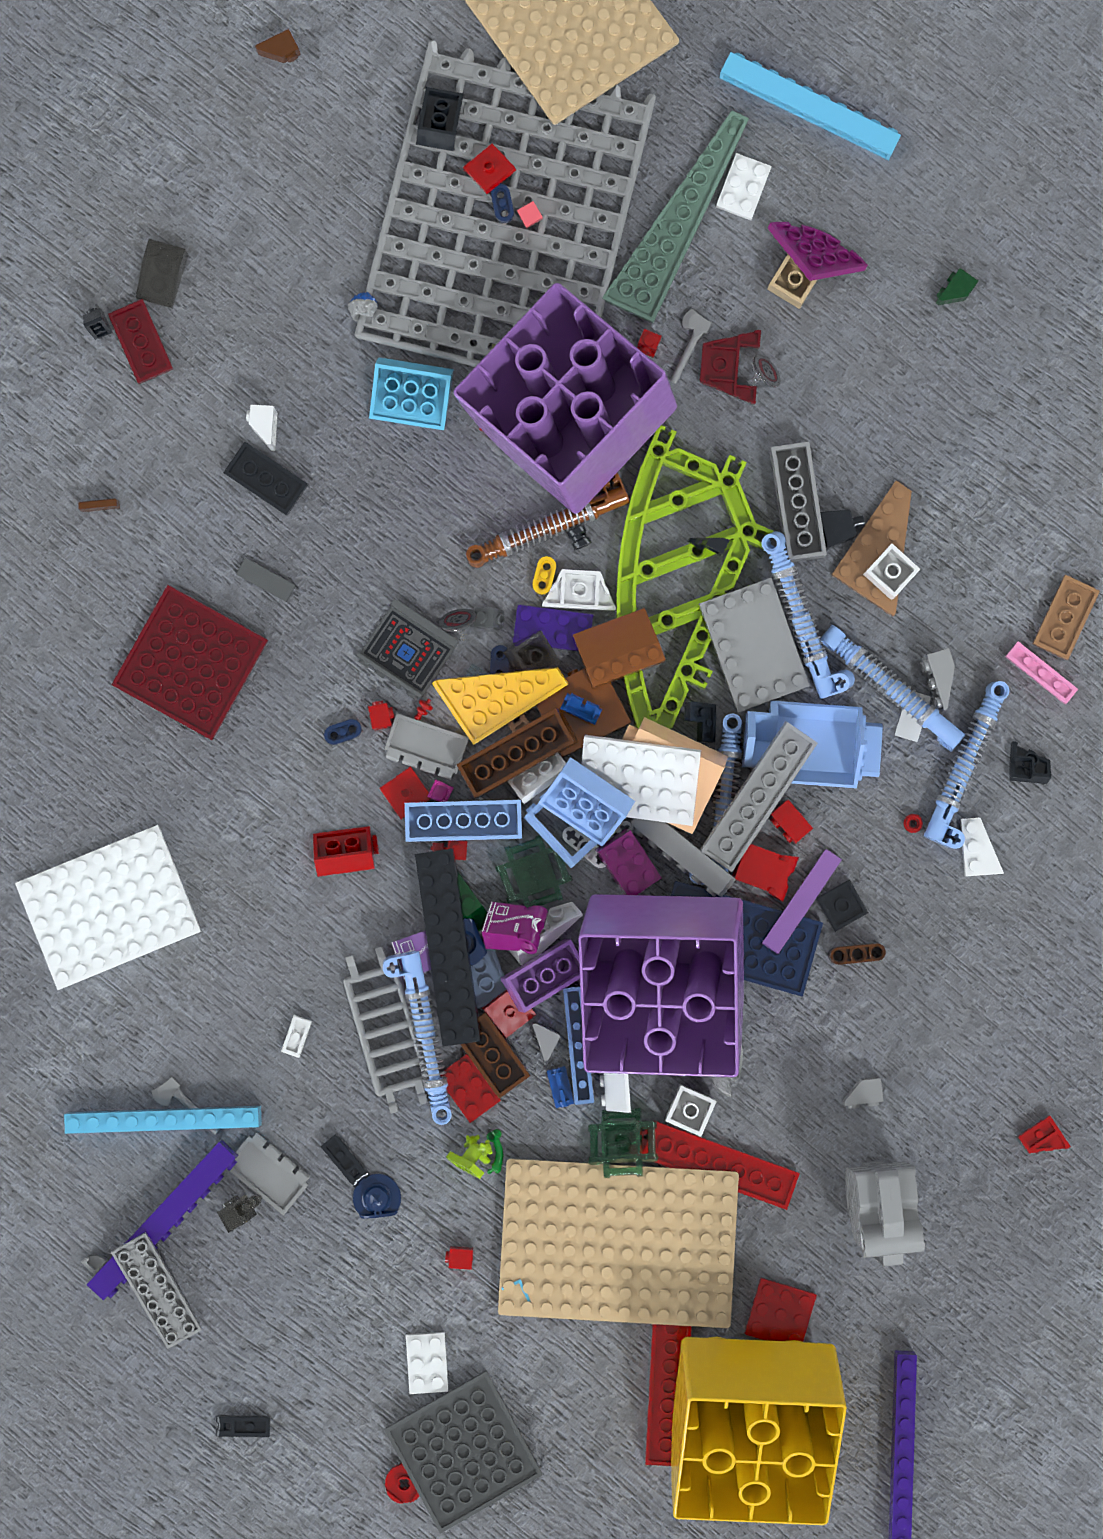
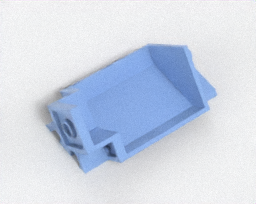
[742,701,883,788]

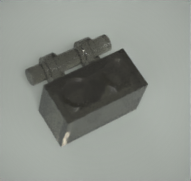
[217,1194,262,1233]

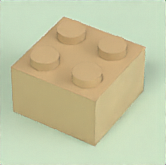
[767,254,817,309]

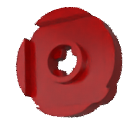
[385,1463,419,1504]

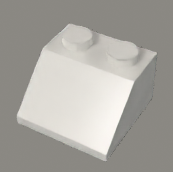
[246,405,278,451]

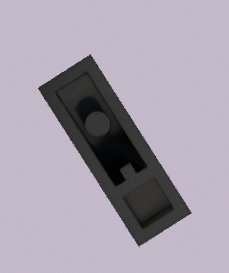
[83,308,112,340]

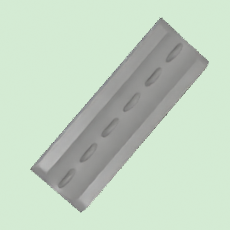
[111,1232,202,1349]

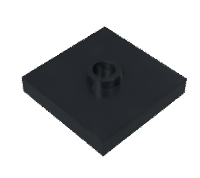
[816,879,869,932]

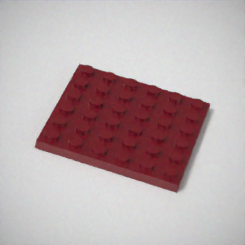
[111,585,268,741]

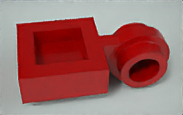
[430,840,468,860]

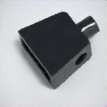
[820,510,865,550]

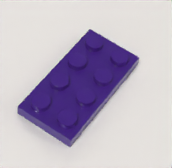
[513,605,593,652]

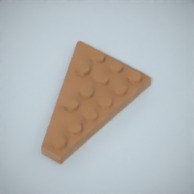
[832,481,912,617]

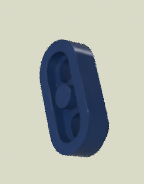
[491,184,514,223]
[490,645,510,674]
[324,719,362,745]

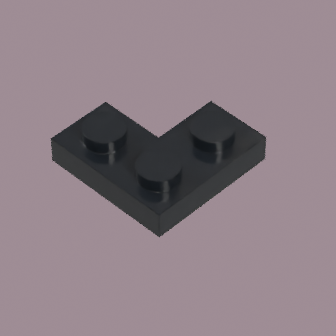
[684,701,716,743]

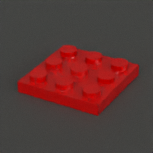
[744,1277,817,1342]

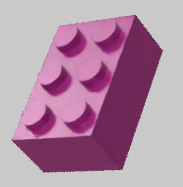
[595,828,662,895]

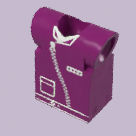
[482,902,548,954]

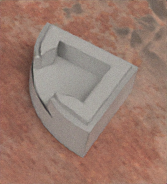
[81,1255,109,1275]

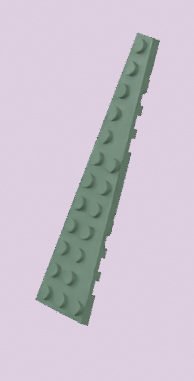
[602,111,749,324]

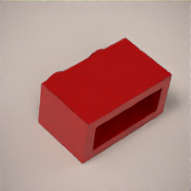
[770,799,813,844]

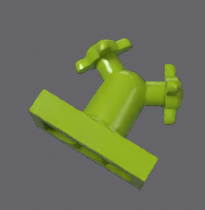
[446,1135,493,1179]

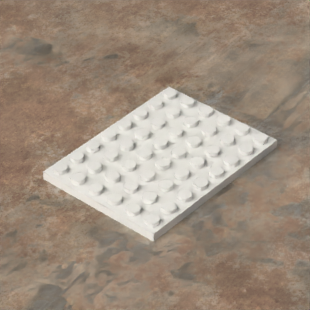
[15,825,202,990]

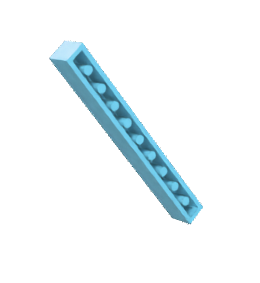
[719,52,901,161]
[64,1106,262,1134]

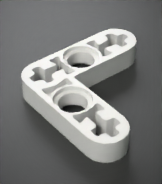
[562,821,634,868]

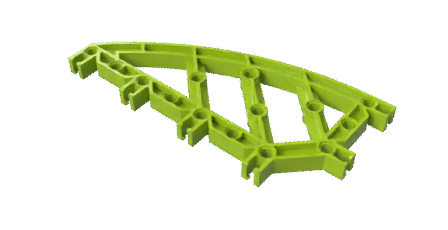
[616,425,774,729]

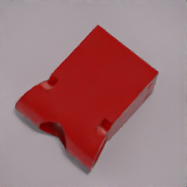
[732,844,799,902]

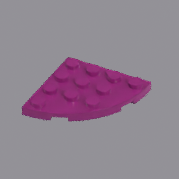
[768,222,868,281]

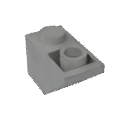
[842,1077,883,1109]

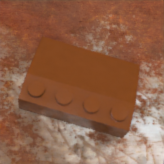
[573,608,666,689]

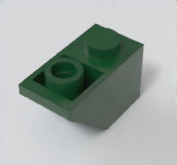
[936,268,978,305]

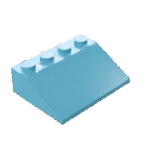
[369,357,454,430]

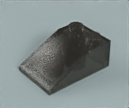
[136,239,188,309]

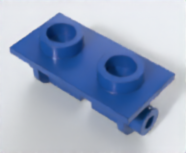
[560,693,602,725]
[547,1066,574,1108]

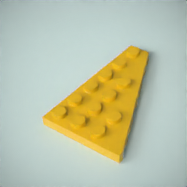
[432,667,569,745]

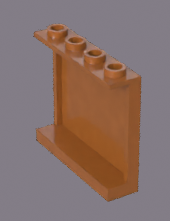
[536,668,631,758]

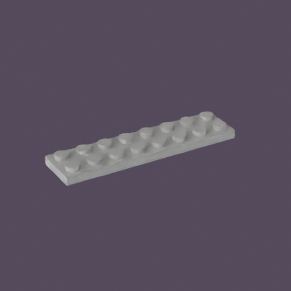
[700,721,818,872]

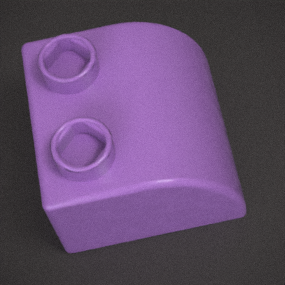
[454,283,677,514]
[578,894,744,1077]

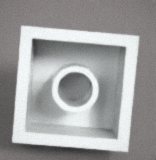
[863,544,920,600]
[665,1084,716,1137]

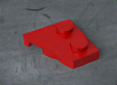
[1017,1115,1071,1153]

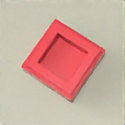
[517,201,543,228]

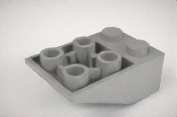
[920,648,955,713]

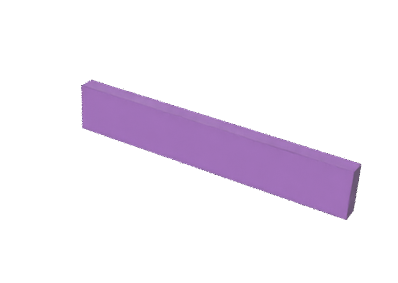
[762,849,842,954]

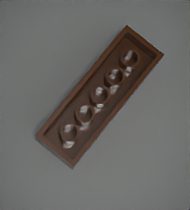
[457,708,578,798]

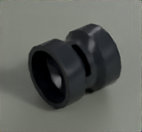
[567,525,592,551]

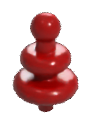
[414,698,433,721]

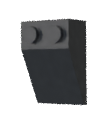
[416,87,463,151]

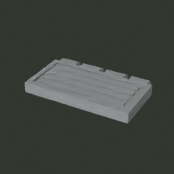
[384,713,469,780]
[230,1132,311,1216]

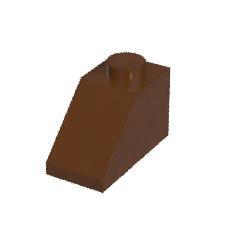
[255,29,301,63]

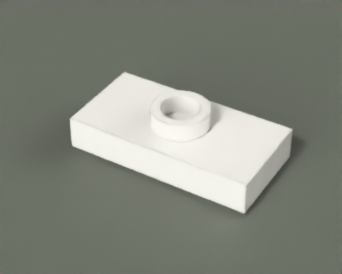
[281,1015,312,1058]

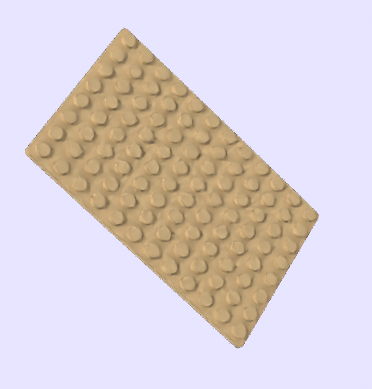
[464,0,679,125]
[498,1159,739,1328]

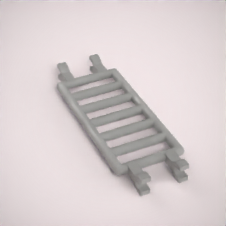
[343,947,429,1114]

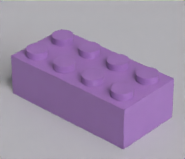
[500,939,580,1013]

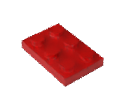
[440,1054,501,1123]

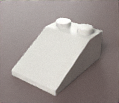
[600,1073,631,1113]

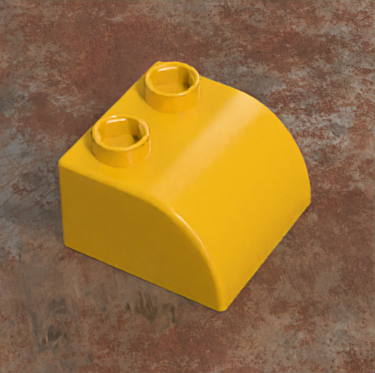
[671,1337,847,1525]

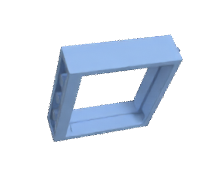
[524,764,597,868]

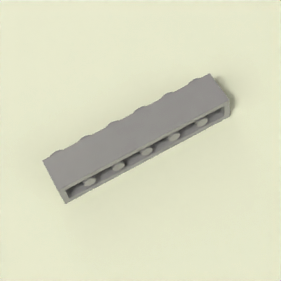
[630,818,736,897]

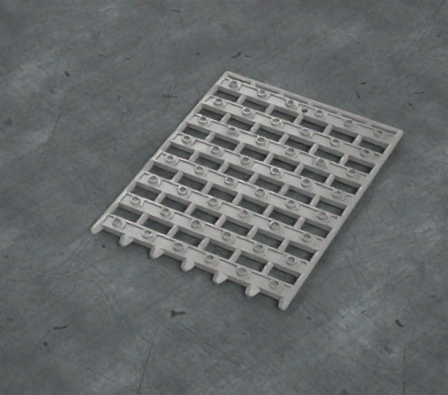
[355,40,656,367]

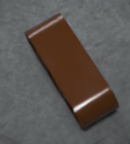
[828,943,886,965]

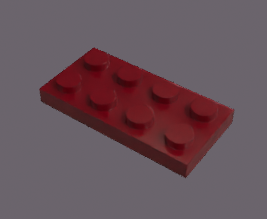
[108,299,173,384]

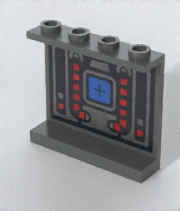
[356,599,459,700]

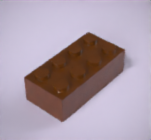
[460,1012,531,1098]

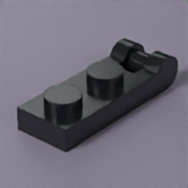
[320,1134,370,1188]
[216,1415,271,1437]

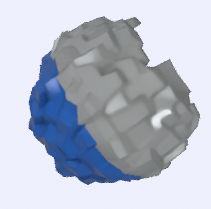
[348,292,377,322]

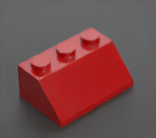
[313,826,375,877]

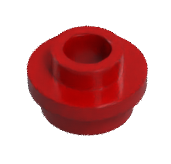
[903,814,923,833]

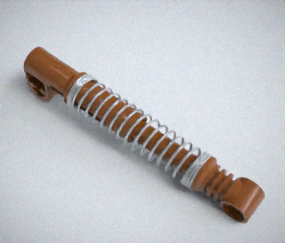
[466,473,630,568]

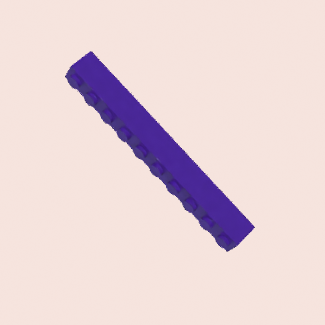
[86,1140,239,1300]
[889,1350,917,1539]

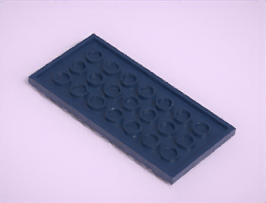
[671,881,823,997]

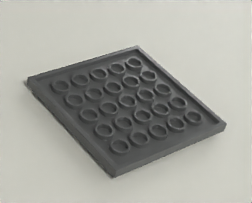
[384,1371,543,1534]

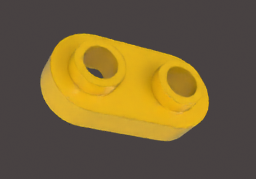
[533,556,556,595]

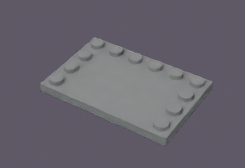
[699,578,809,712]

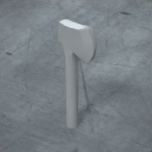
[669,309,712,384]
[152,1077,220,1135]

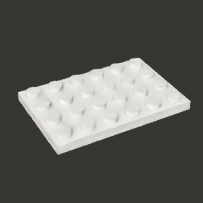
[582,735,701,826]

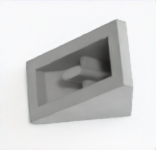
[532,1023,561,1061]

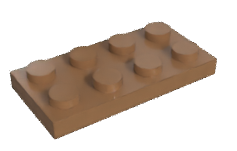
[1032,575,1100,660]

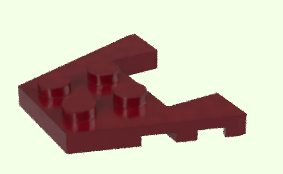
[700,330,761,405]

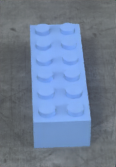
[404,800,522,842]

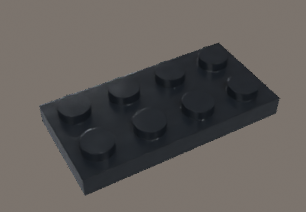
[223,442,308,516]

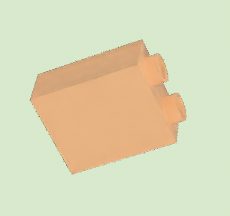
[622,717,728,834]

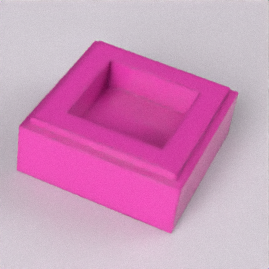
[427,779,453,802]

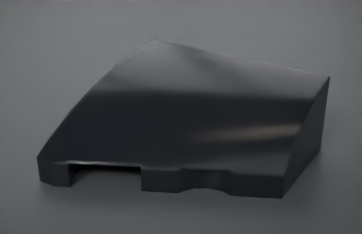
[688,538,730,556]
[1009,741,1051,784]

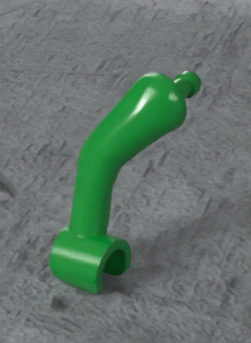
[486,1129,504,1174]

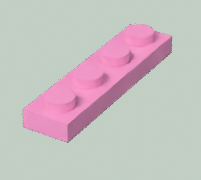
[1005,642,1078,704]

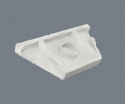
[542,569,616,611]

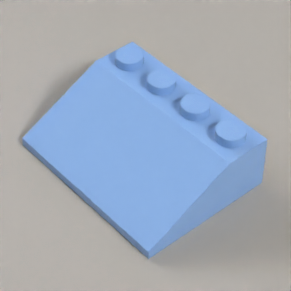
[538,757,635,846]

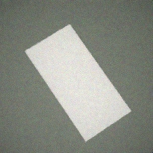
[895,692,931,742]

